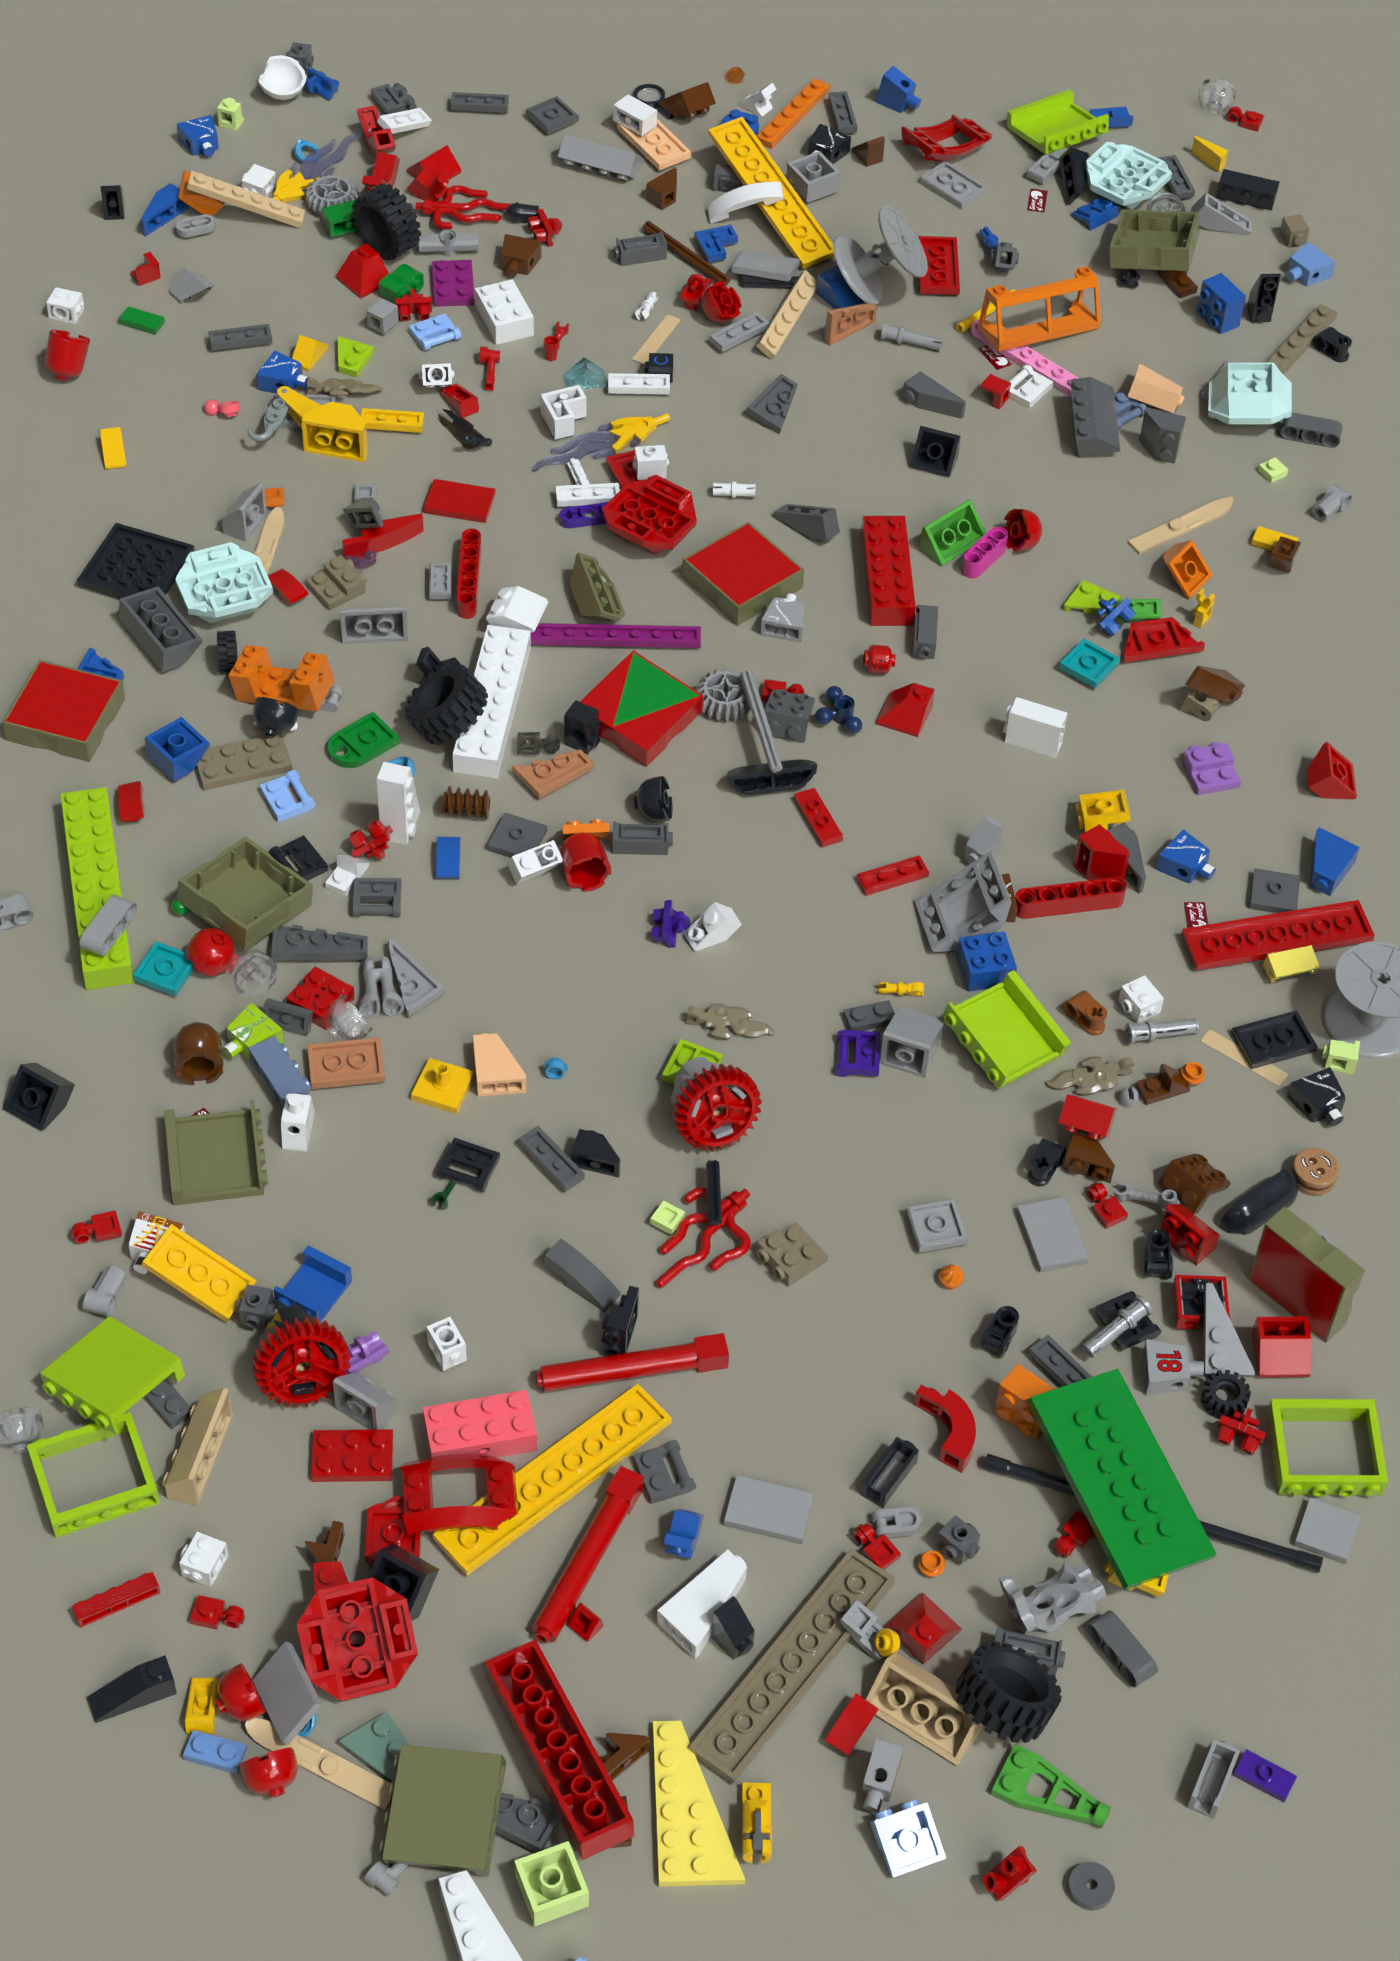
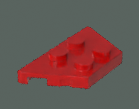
[1123,617,1205,663]
[365,1495,421,1565]

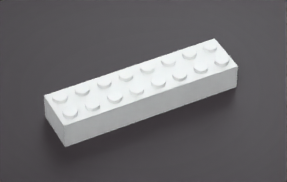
[453,625,531,779]

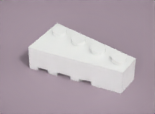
[377,762,420,845]
[439,1870,523,1961]

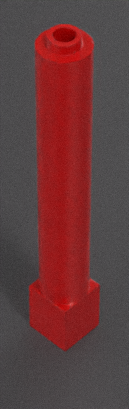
[536,1333,729,1392]
[532,1466,644,1643]

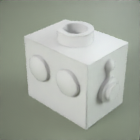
[242,164,275,197]
[46,287,84,324]
[419,363,454,388]
[633,445,669,480]
[1118,975,1164,1024]
[427,1317,467,1371]
[179,1532,228,1587]

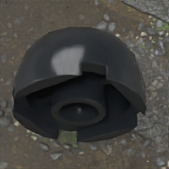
[253,697,299,737]
[634,776,673,822]

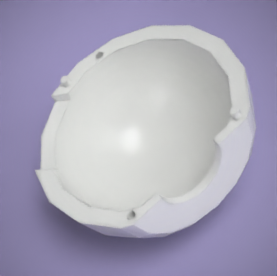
[258,55,306,101]

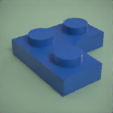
[694,225,738,263]

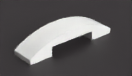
[708,182,784,223]

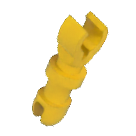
[877,981,924,996]

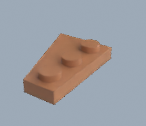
[824,303,877,346]
[512,749,594,799]

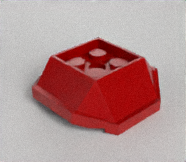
[602,475,697,555]
[296,1577,418,1701]

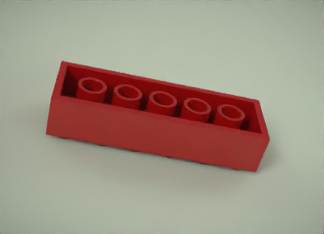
[861,516,916,626]

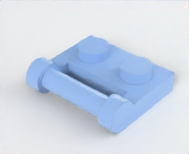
[409,314,461,351]
[260,770,316,822]

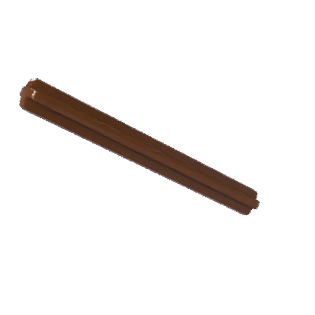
[643,221,730,286]

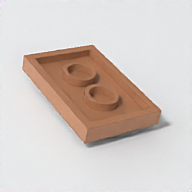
[307,1037,385,1089]

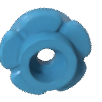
[544,1057,568,1080]

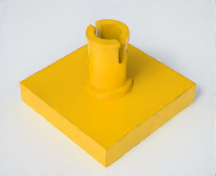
[411,1058,475,1114]

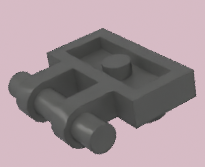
[371,83,417,115]

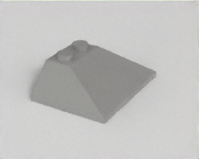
[914,851,1012,952]

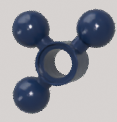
[815,686,862,734]

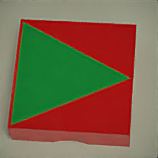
[580,650,703,767]

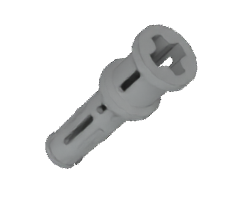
[880,322,943,351]
[1125,1018,1199,1044]
[1082,1295,1153,1358]

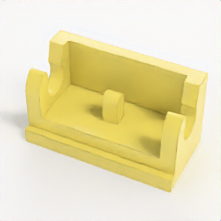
[1262,945,1320,983]

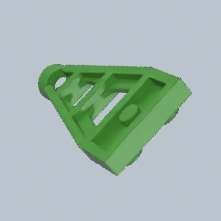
[991,1744,1111,1828]

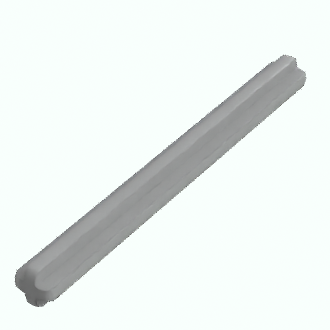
[740,670,783,773]

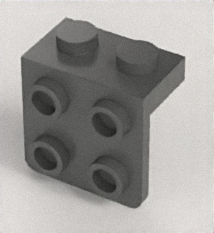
[764,689,815,742]

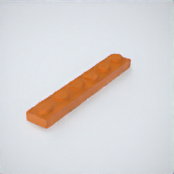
[757,78,830,149]

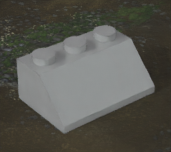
[340,606,408,644]

